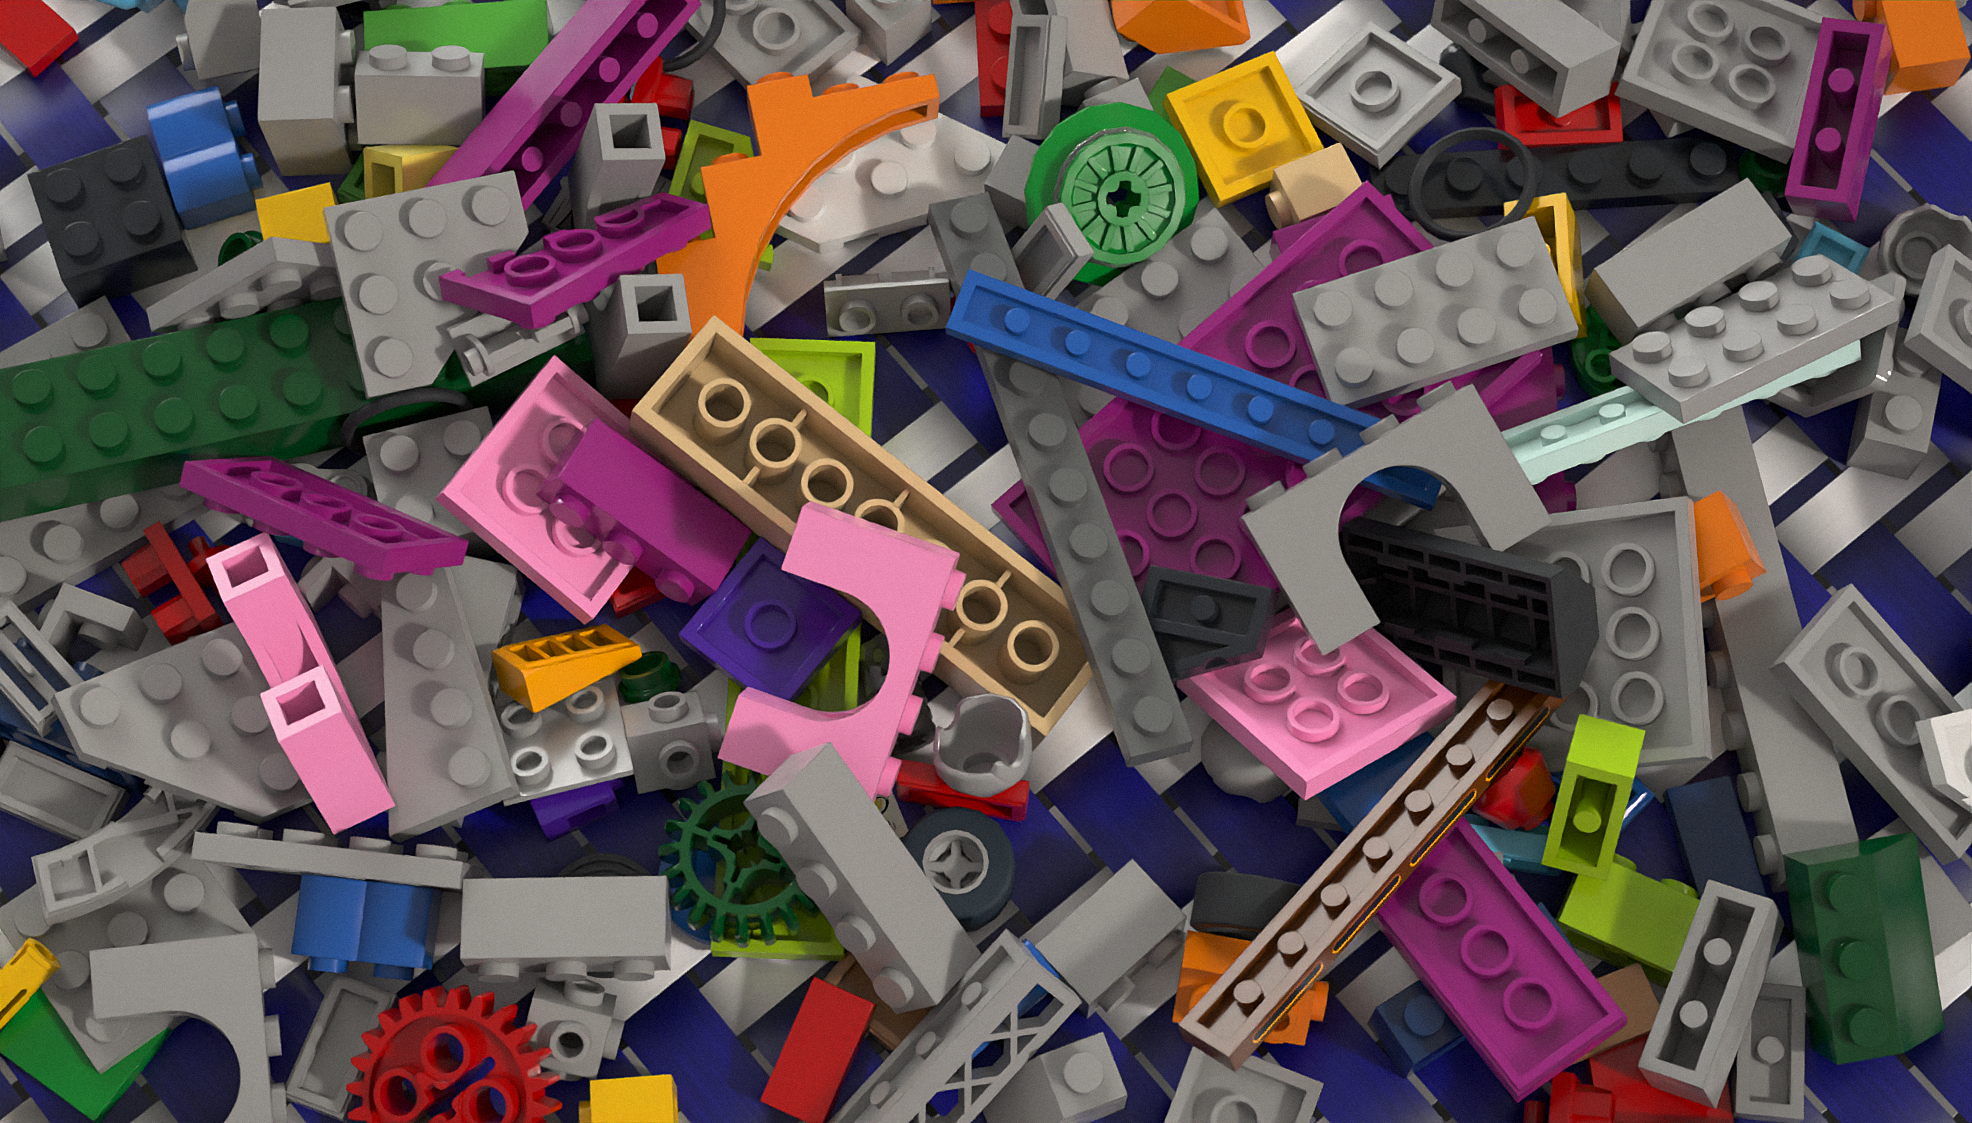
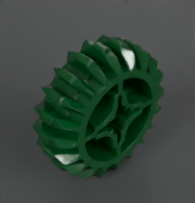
[658,770,821,948]

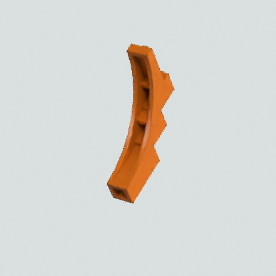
[655,72,940,349]

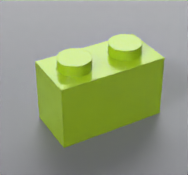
[1541,714,1646,881]
[1555,853,1700,989]

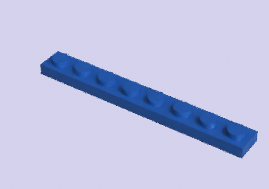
[946,269,1442,511]

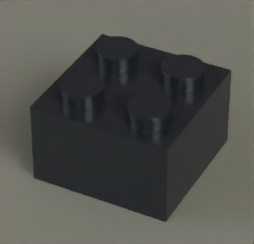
[27,134,198,309]

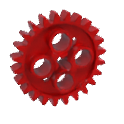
[346,985,562,1123]

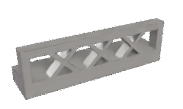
[828,929,1082,1123]

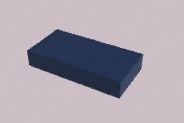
[1662,775,1768,900]

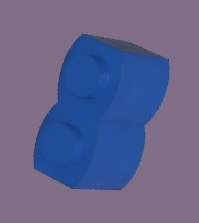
[146,85,264,230]
[291,874,442,981]

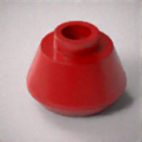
[1470,746,1556,831]

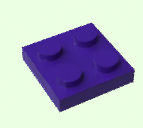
[679,537,863,703]

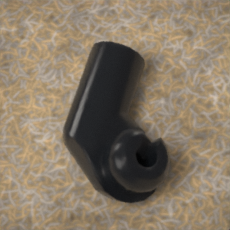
[1439,42,1499,118]

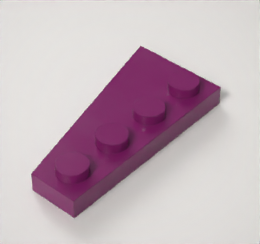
[438,192,712,329]

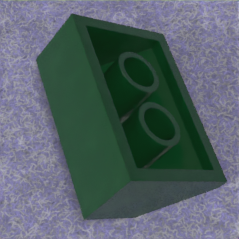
[1783,832,1945,1065]

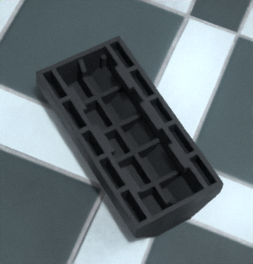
[1342,516,1599,699]

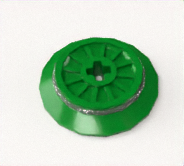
[1024,102,1199,287]

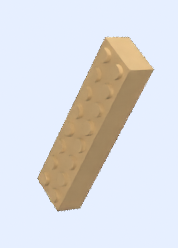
[628,315,1094,752]

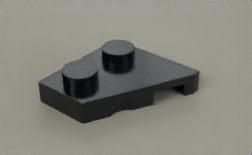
[1141,565,1279,682]

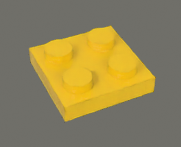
[1162,51,1324,209]

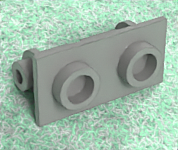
[824,267,951,337]
[447,303,589,387]

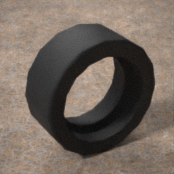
[1190,871,1302,941]

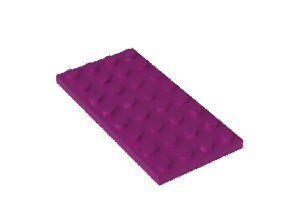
[991,180,1543,686]

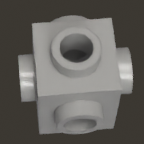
[620,691,722,794]
[526,976,625,1081]

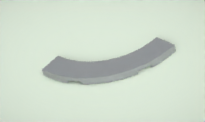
[31,634,258,926]

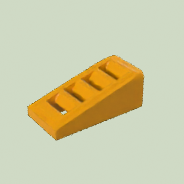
[491,624,642,713]

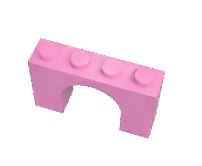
[717,501,966,802]
[206,532,395,835]

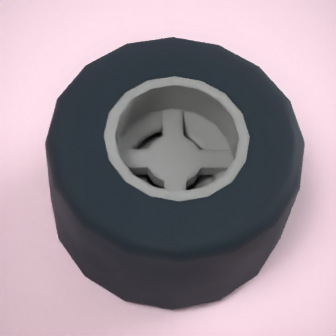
[901,806,1015,932]

